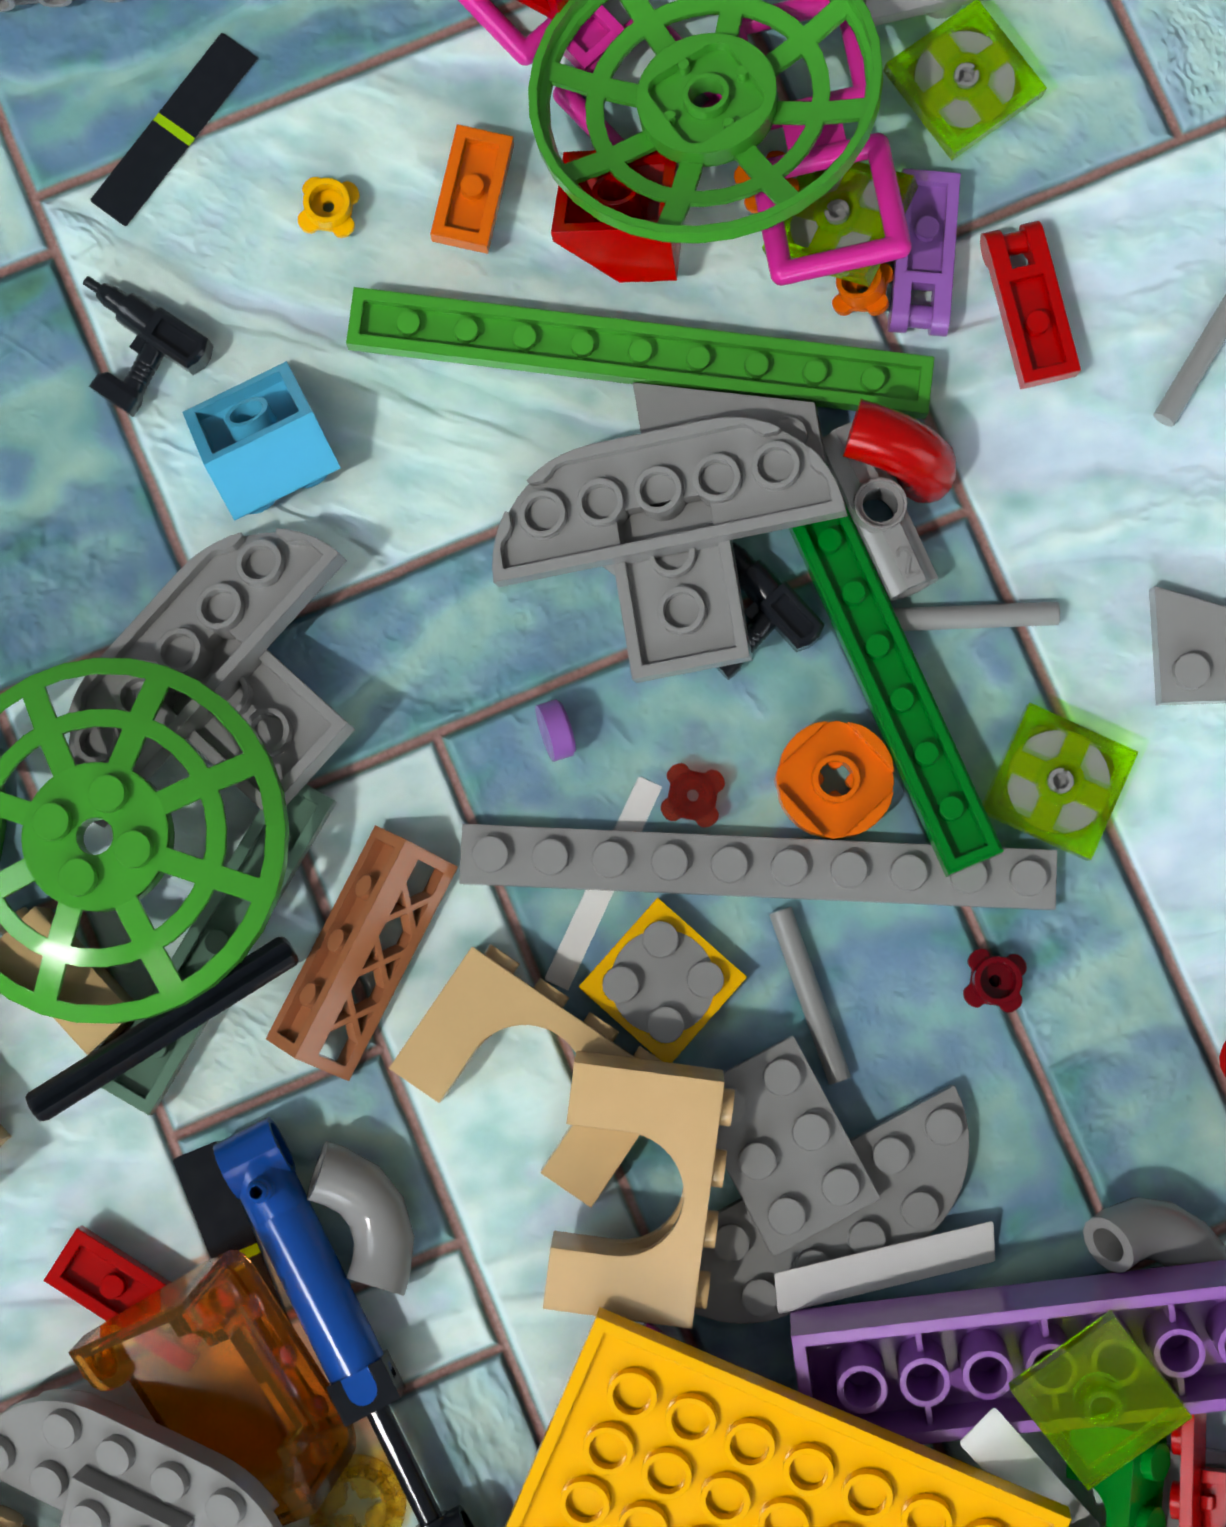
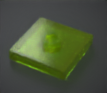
[1008,1310,1193,1491]

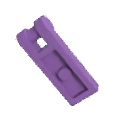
[888,168,961,337]

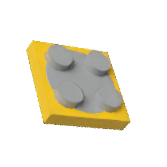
[578,897,747,1063]

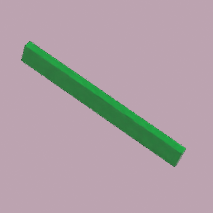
[789,465,1004,877]

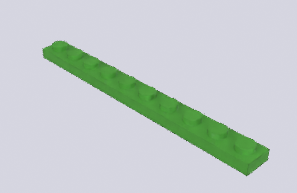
[346,287,934,419]

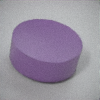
[535,699,576,762]

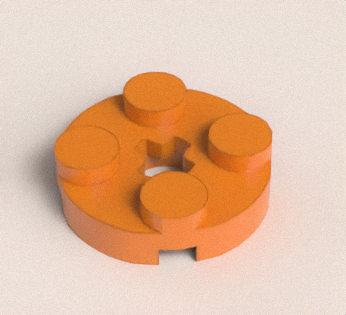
[774,721,894,840]

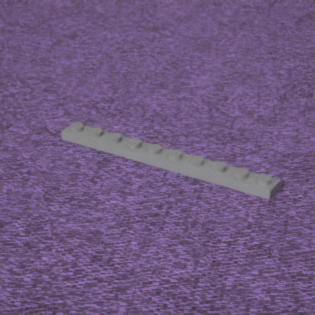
[459,824,1057,910]

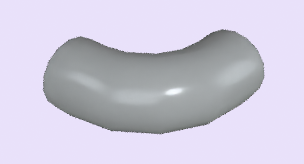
[307,1141,415,1296]
[1083,1197,1226,1273]

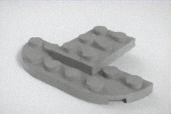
[492,417,848,683]
[68,528,355,828]
[694,1035,969,1324]
[0,1389,283,1527]

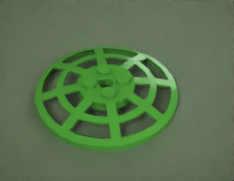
[528,0,883,244]
[0,658,289,1024]

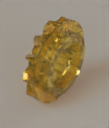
[308,1454,406,1527]

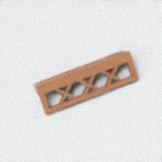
[266,825,458,1081]

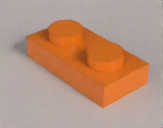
[430,124,514,254]

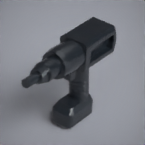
[83,276,213,417]
[717,542,825,680]

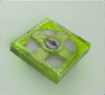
[883,0,1047,161]
[762,162,918,287]
[982,703,1138,861]

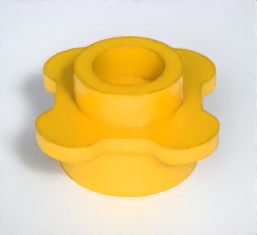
[298,177,360,238]

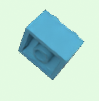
[182,361,341,521]

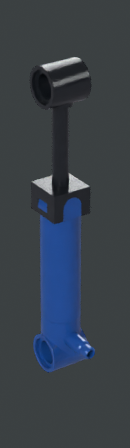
[213,1117,474,1527]

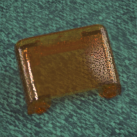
[68,1250,356,1526]

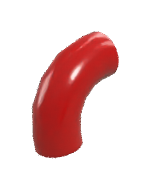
[843,399,957,503]

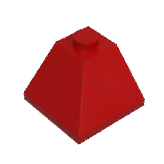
[551,150,681,283]

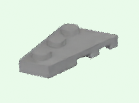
[633,383,827,465]
[1149,586,1226,706]

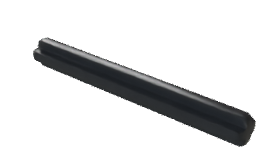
[25,937,299,1121]

